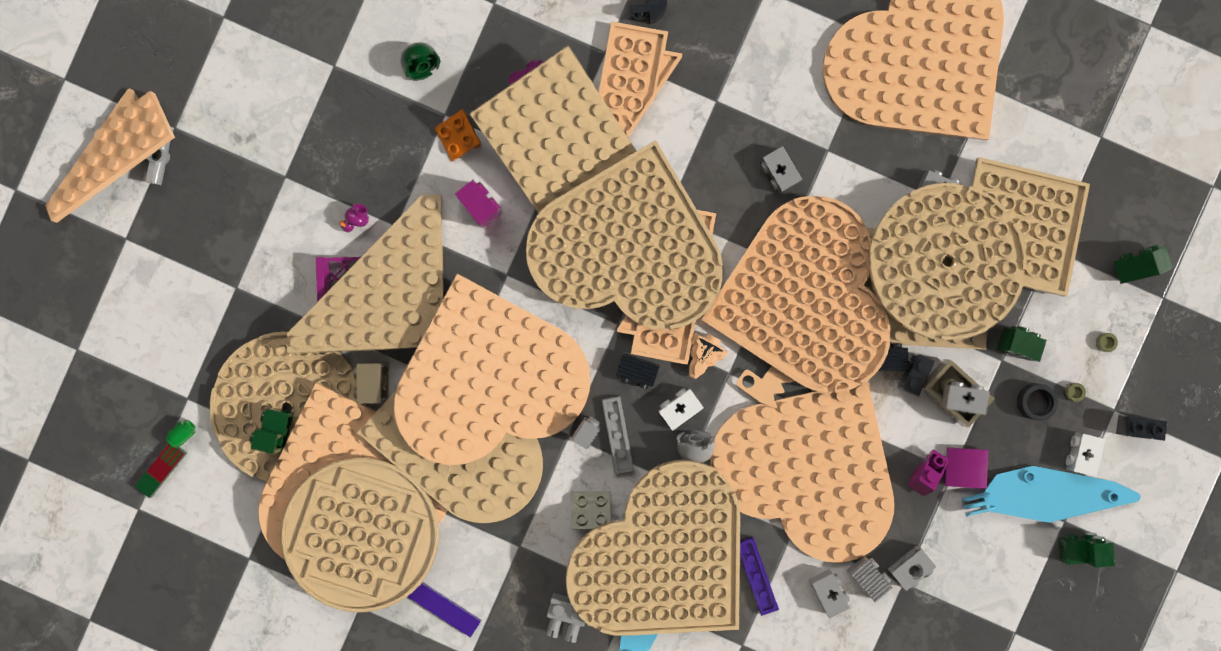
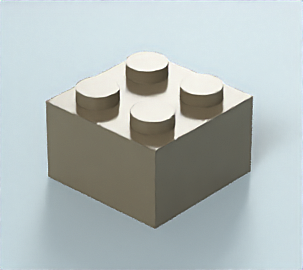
[354,363,389,403]

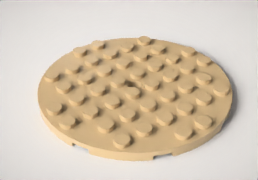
[869,183,1027,340]
[210,332,364,482]

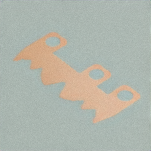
[737,366,795,408]

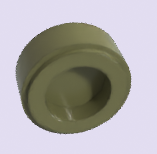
[1096,333,1118,352]
[1064,383,1086,402]

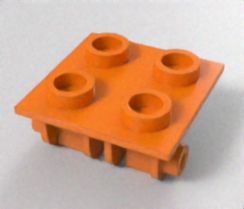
[434,109,481,162]

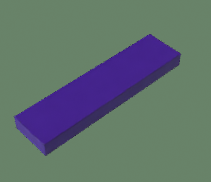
[740,536,779,616]
[407,582,481,638]

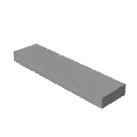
[602,396,634,475]

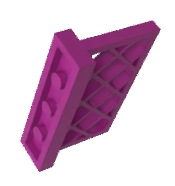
[316,257,361,302]

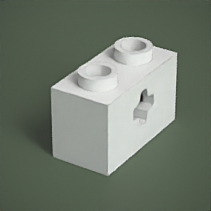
[658,388,704,431]
[1066,432,1106,477]

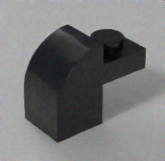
[629,0,667,24]

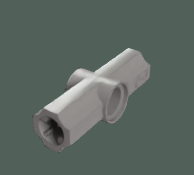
[143,129,173,185]

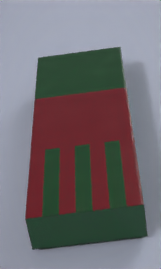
[134,444,187,498]

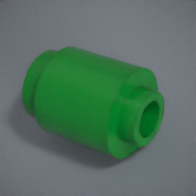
[166,420,196,448]

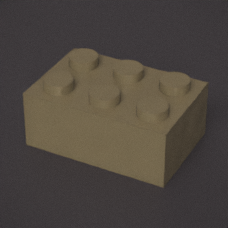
[922,359,995,428]

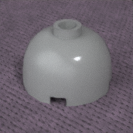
[677,430,715,463]

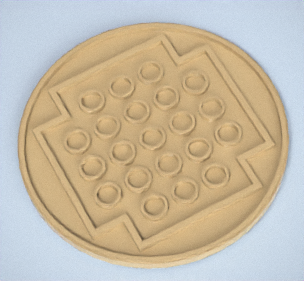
[281,457,439,612]

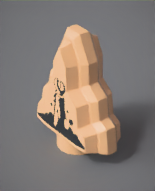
[689,333,728,379]

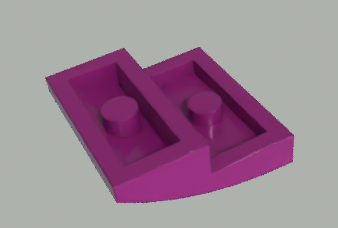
[945,447,989,488]

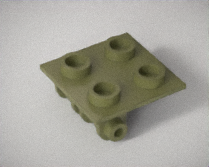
[572,491,611,530]

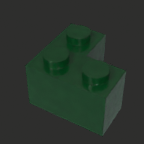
[1114,244,1173,284]
[997,326,1047,362]
[250,407,294,454]
[1058,533,1115,568]

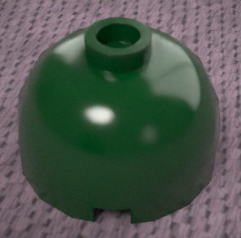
[400,42,441,81]

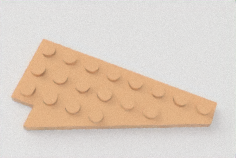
[599,21,682,139]
[45,88,175,223]
[617,210,716,365]

